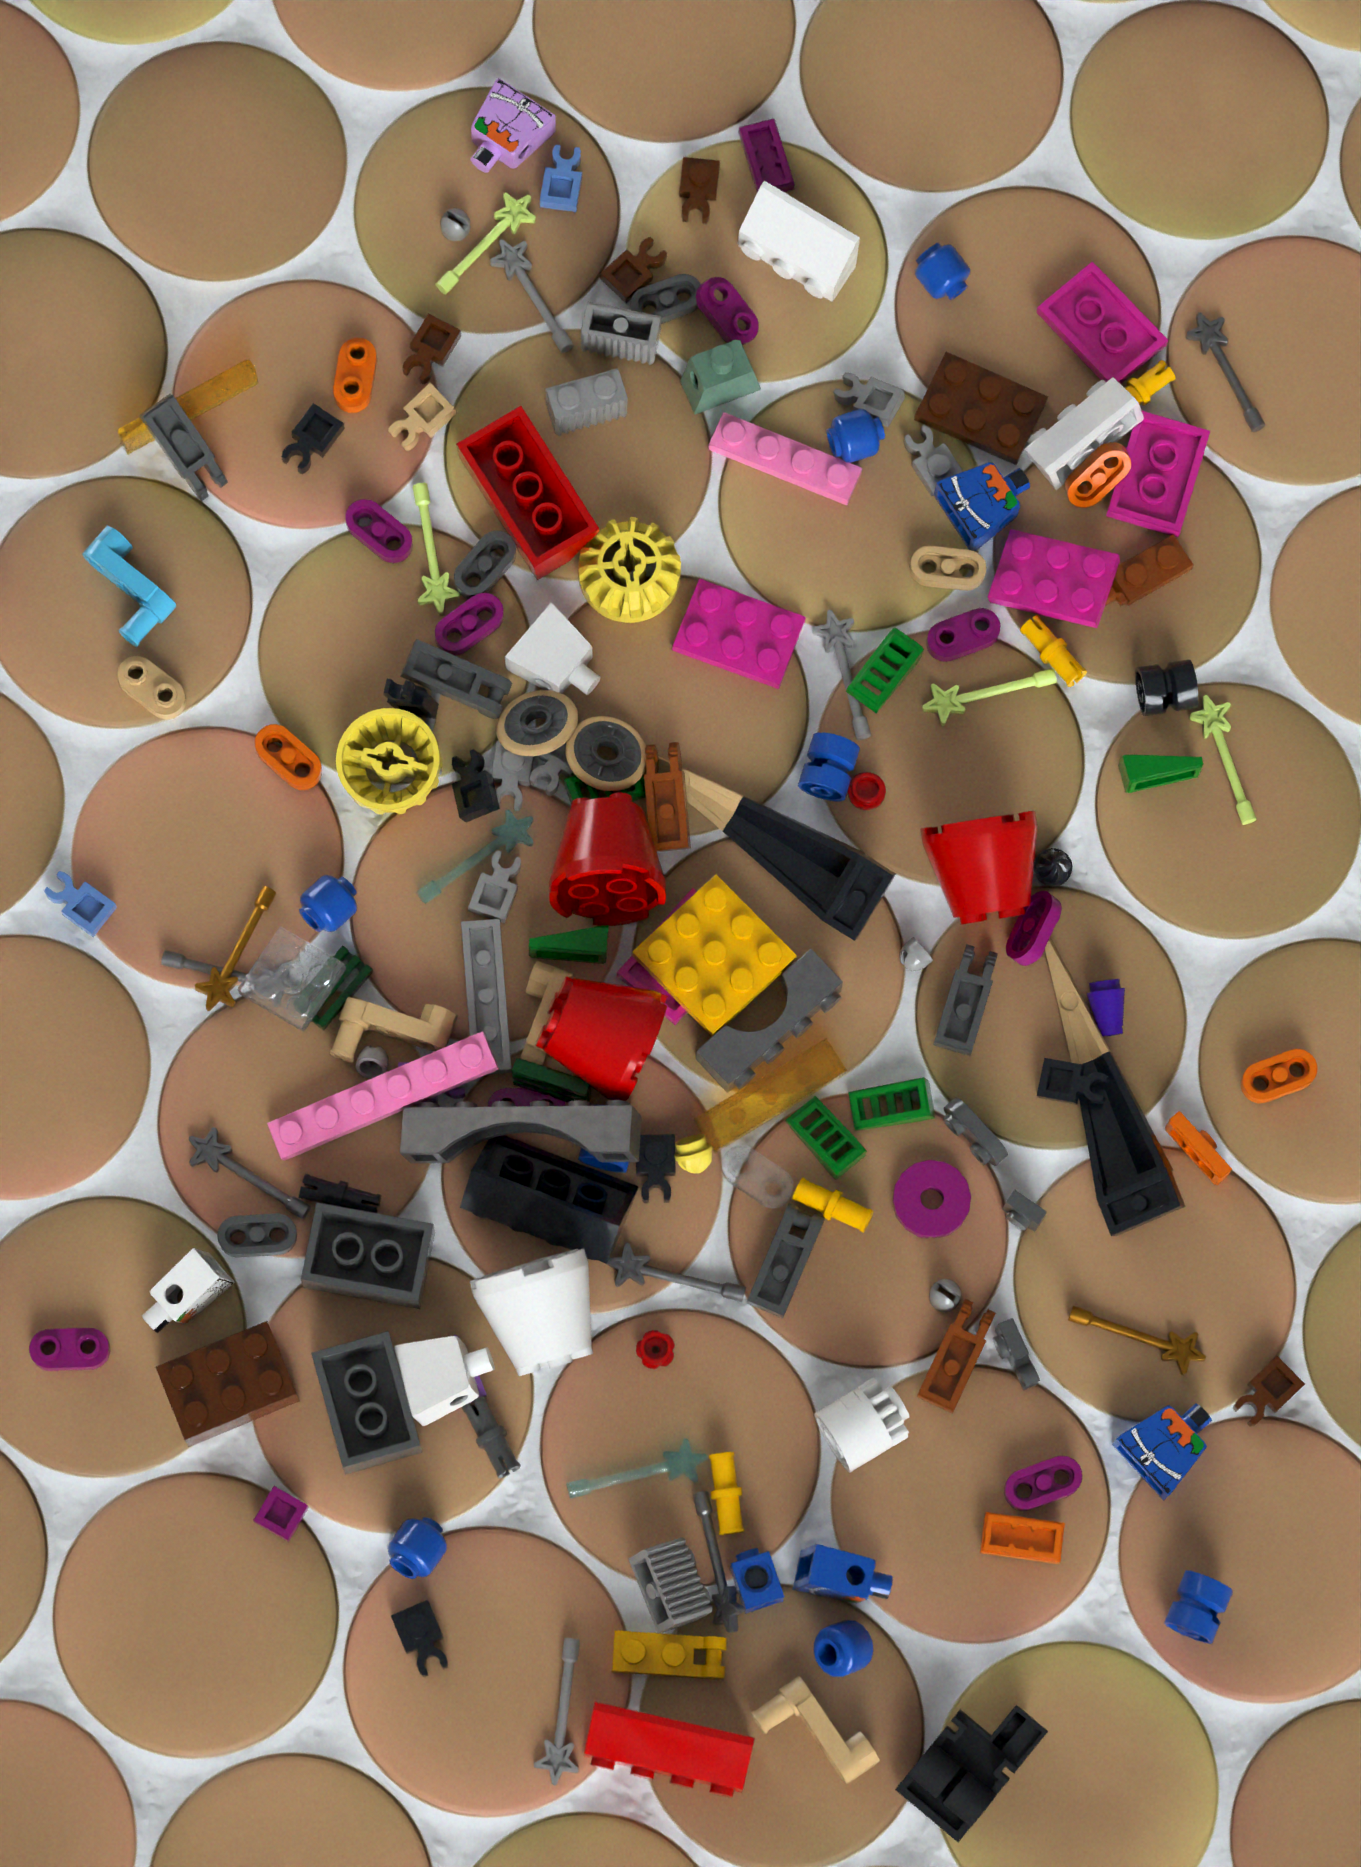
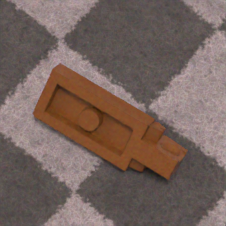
[1105,534,1193,606]

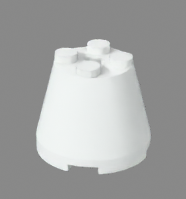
[469,1248,593,1376]

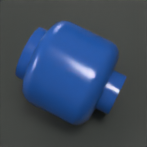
[915,243,970,300]
[826,409,885,463]
[299,875,357,932]
[387,1517,447,1579]
[813,1620,873,1677]

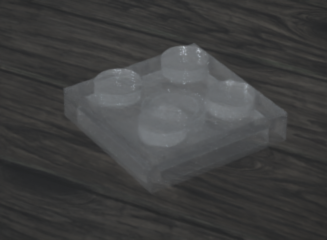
[237,926,347,1032]

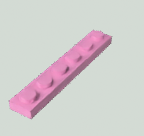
[267,1031,499,1161]

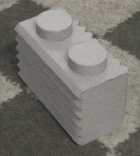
[581,302,661,365]
[545,368,628,436]
[629,1537,712,1634]

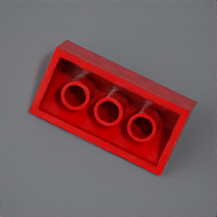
[456,406,600,580]
[584,1702,755,1798]

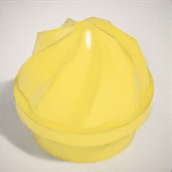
[674,1134,713,1173]

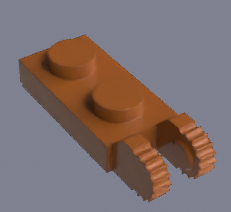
[644,742,691,852]
[917,1299,996,1414]

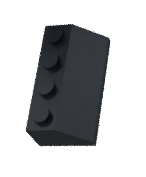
[460,1135,639,1264]

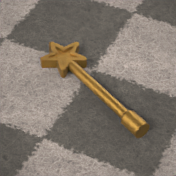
[195,886,276,1011]
[1068,1305,1206,1375]

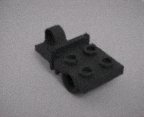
[895,1705,1048,1842]

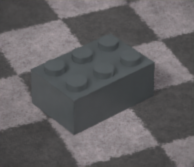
[301,1203,435,1309]
[311,1331,422,1475]

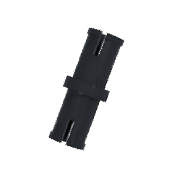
[299,1174,382,1213]

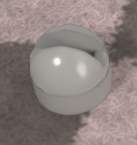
[441,208,471,241]
[899,937,933,971]
[356,1045,389,1079]
[929,1279,961,1312]

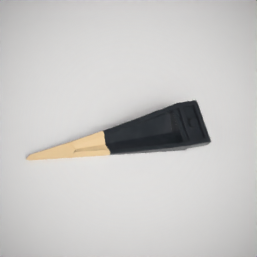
[658,757,896,941]
[1045,938,1185,1236]

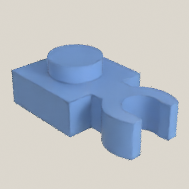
[540,144,582,212]
[44,871,117,937]

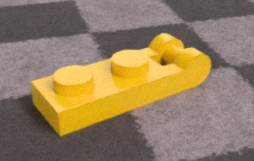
[612,1630,727,1680]

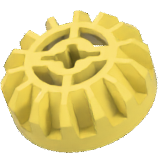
[578,517,681,623]
[336,708,443,815]

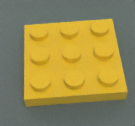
[632,874,797,1037]

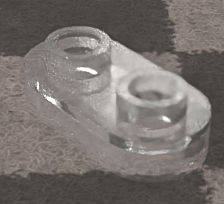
[721,1145,794,1208]

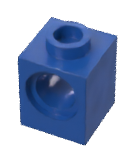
[730,1548,784,1614]

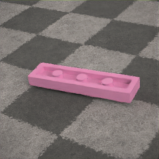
[709,412,862,505]

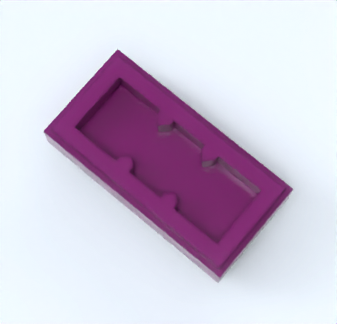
[738,118,795,192]

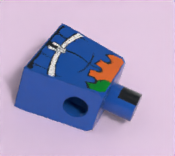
[934,462,1030,551]
[1112,1403,1212,1501]
[792,1544,893,1603]

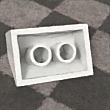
[738,181,860,302]
[1025,377,1144,490]

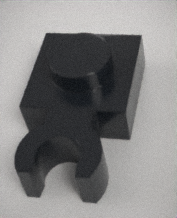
[282,403,345,474]
[383,679,439,719]
[452,749,500,822]
[1037,1058,1110,1105]
[636,1134,676,1203]
[391,1600,448,1678]

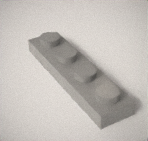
[461,919,512,1075]

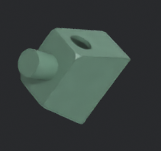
[680,339,760,415]

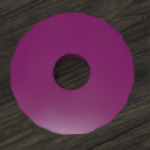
[893,1160,971,1238]

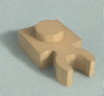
[388,383,458,451]

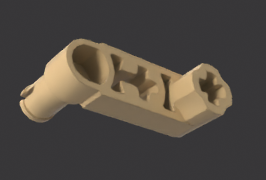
[520,961,578,1077]
[330,997,458,1062]
[750,1676,880,1784]

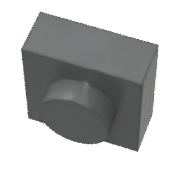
[1002,1190,1047,1232]

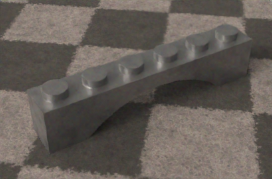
[400,1100,642,1163]

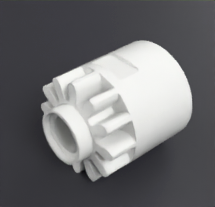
[814,1378,909,1473]

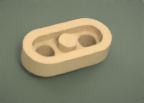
[910,546,986,591]
[117,656,186,720]

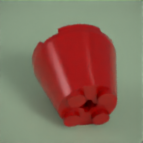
[549,792,666,926]
[920,811,1038,925]
[535,976,668,1101]

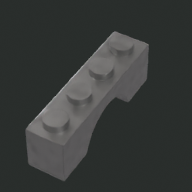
[696,949,843,1093]

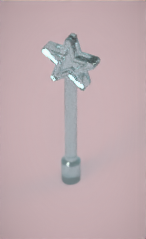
[417,809,533,904]
[566,1438,707,1499]

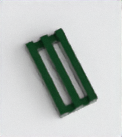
[293,945,373,1031]
[512,1058,591,1102]

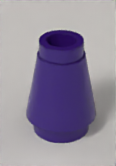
[1086,979,1125,1037]

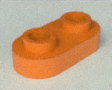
[333,338,377,413]
[1065,442,1131,508]
[255,724,322,790]
[1241,1049,1318,1103]

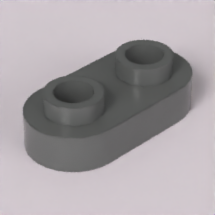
[630,274,701,324]
[454,531,516,599]
[943,1097,1008,1166]
[217,1213,297,1258]

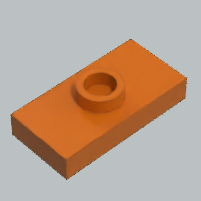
[1165,1111,1232,1185]
[980,1512,1065,1564]

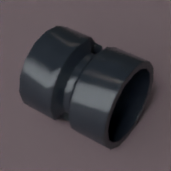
[1135,659,1199,716]

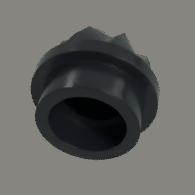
[1034,848,1072,887]

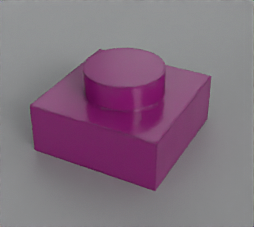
[253,1486,309,1542]

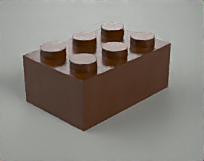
[156,1321,299,1447]

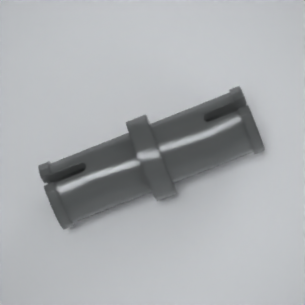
[462,1396,521,1478]

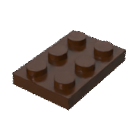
[914,352,1048,466]

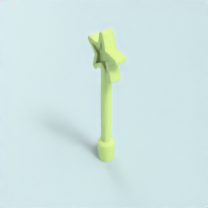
[435,193,536,294]
[413,483,460,615]
[922,668,1057,726]
[1189,695,1256,825]

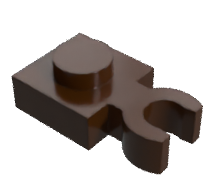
[679,157,720,224]
[600,237,667,304]
[403,313,461,385]
[1233,1356,1305,1427]

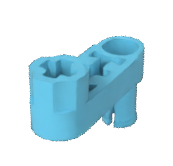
[82,525,177,647]

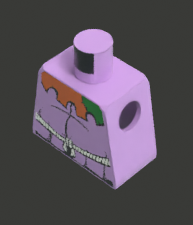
[470,77,556,173]

